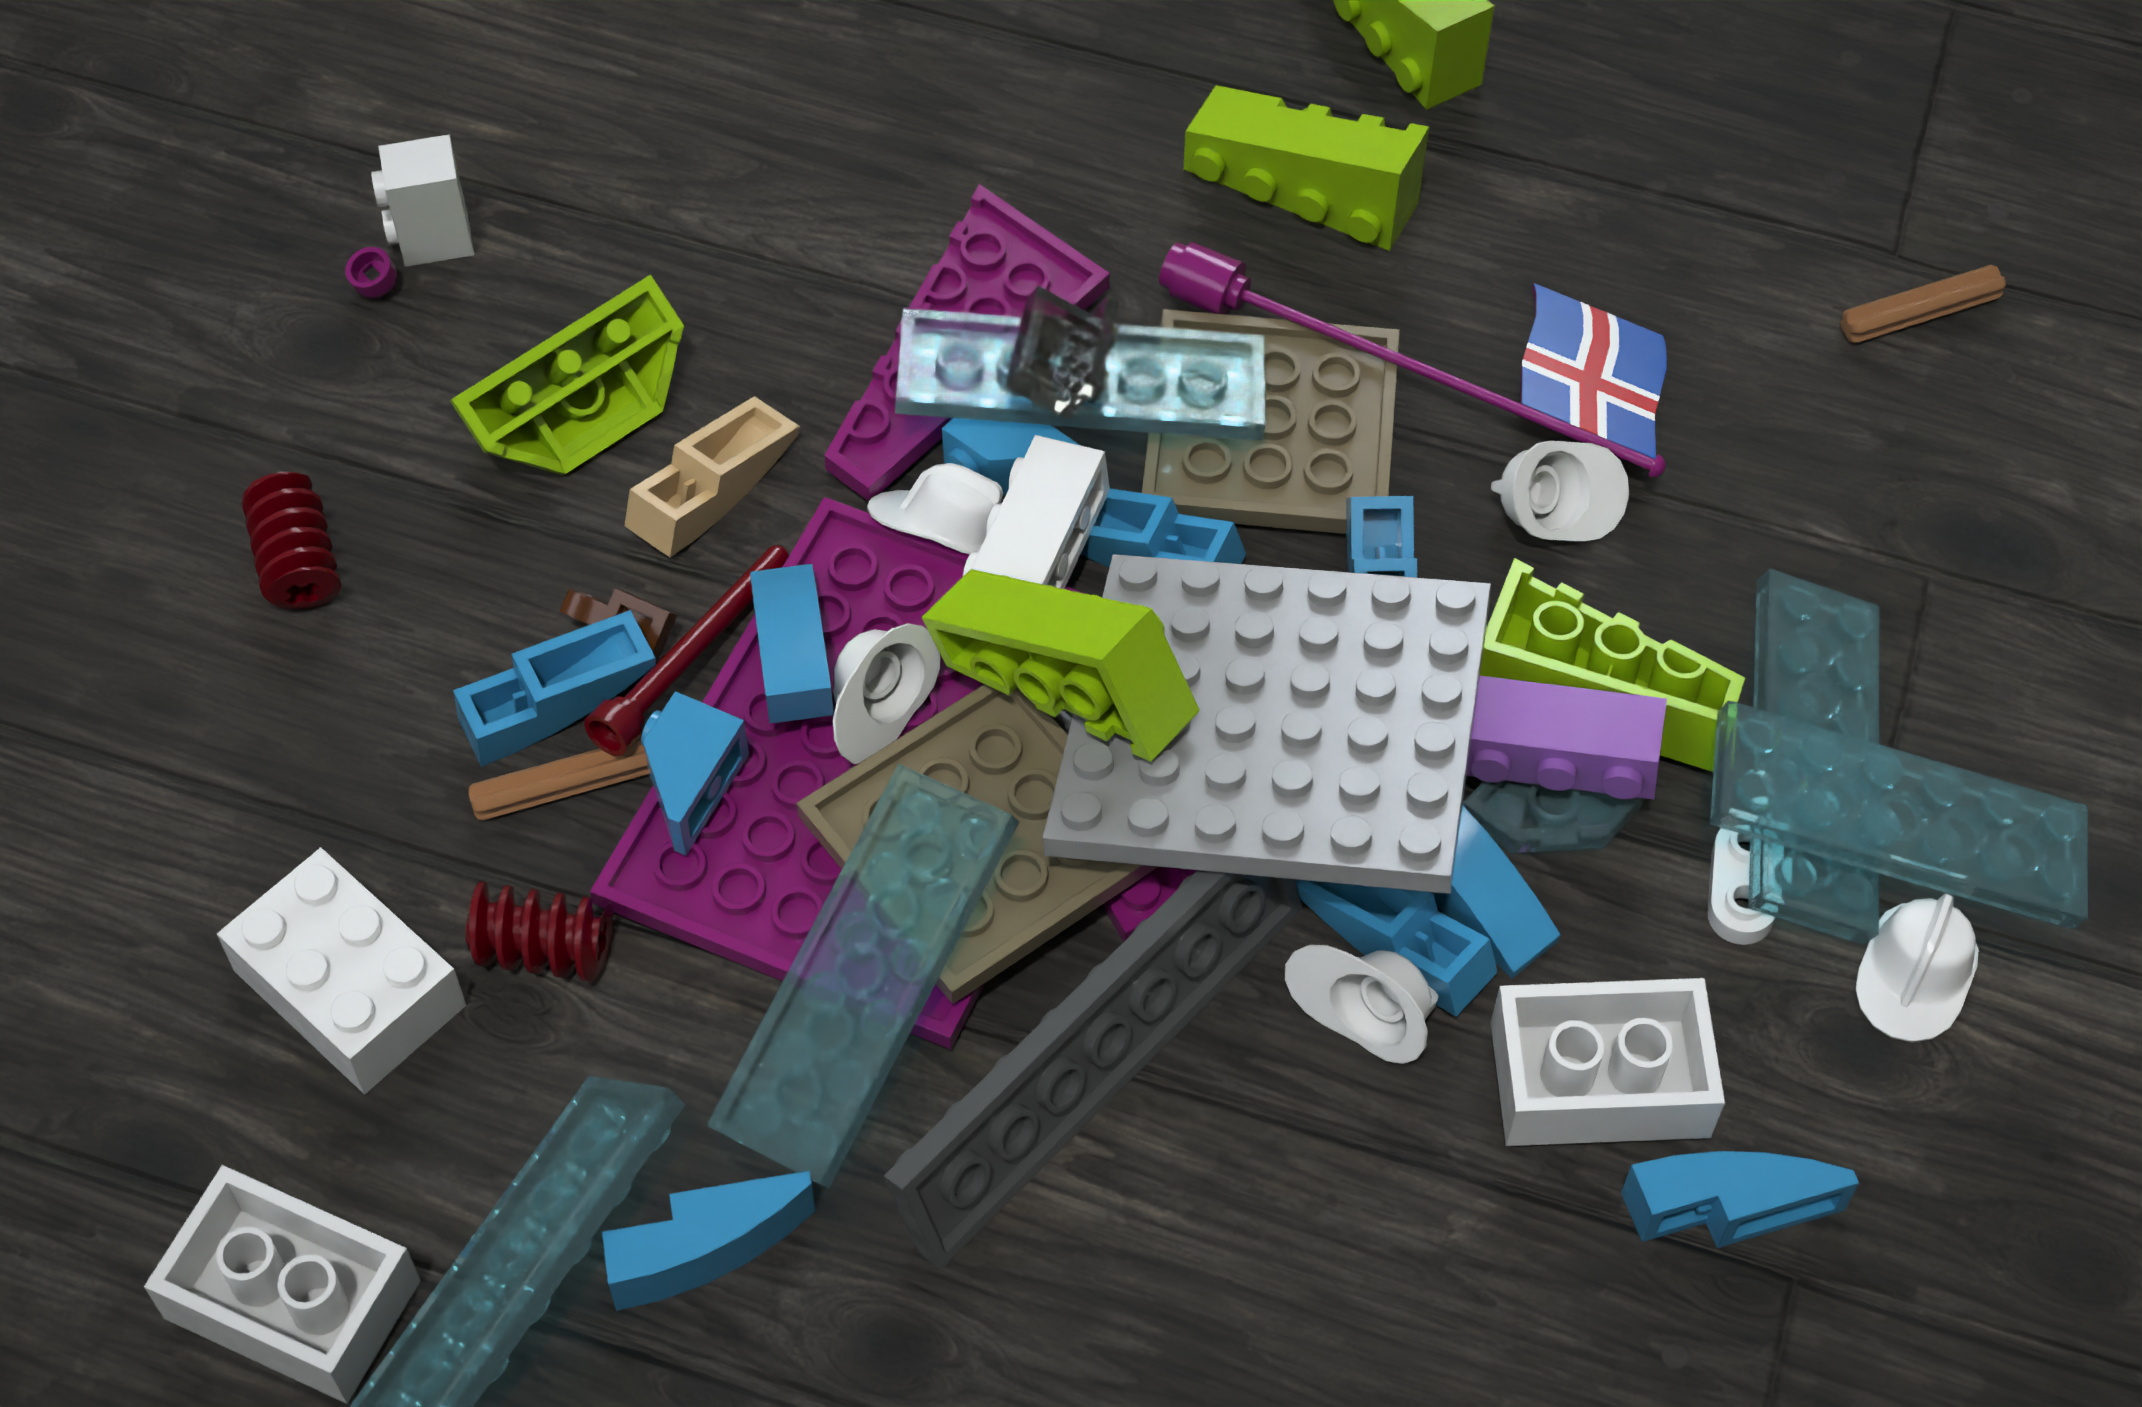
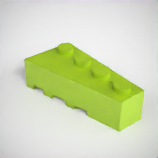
[1332,0,1494,110]
[1183,85,1429,251]
[1480,558,1745,772]
[921,569,1200,762]

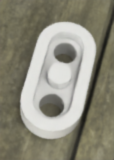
[1708,818,1781,945]

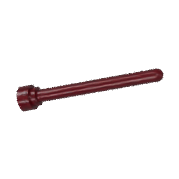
[584,545,789,756]

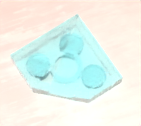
[1463,781,1644,853]

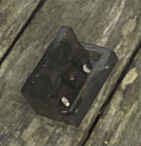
[1005,286,1119,420]

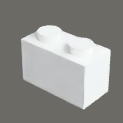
[371,135,474,267]

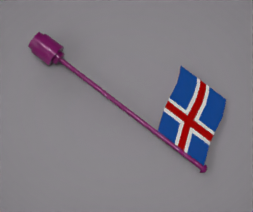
[1159,242,1667,478]

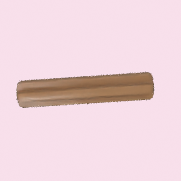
[1840,265,2006,343]
[468,737,649,820]

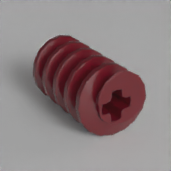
[241,472,342,610]
[465,881,613,983]

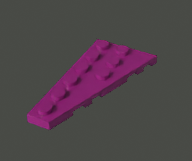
[824,184,1110,501]

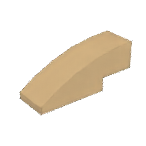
[624,396,800,558]

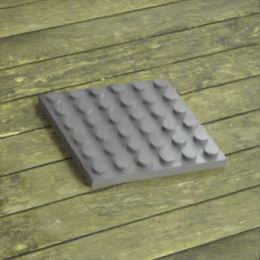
[1043,554,1491,894]

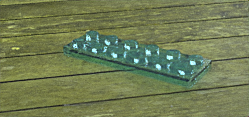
[895,308,1265,441]
[1748,568,1879,945]
[1710,700,2088,929]
[707,763,1019,1189]
[350,1076,685,1407]

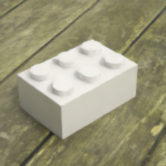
[217,847,467,1095]
[1490,978,1725,1146]
[144,1165,421,1404]

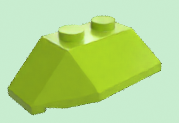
[450,275,684,476]

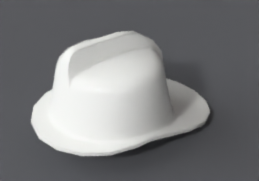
[1491,440,1629,541]
[867,463,1003,554]
[833,623,940,764]
[1855,894,1979,1042]
[1285,945,1438,1064]

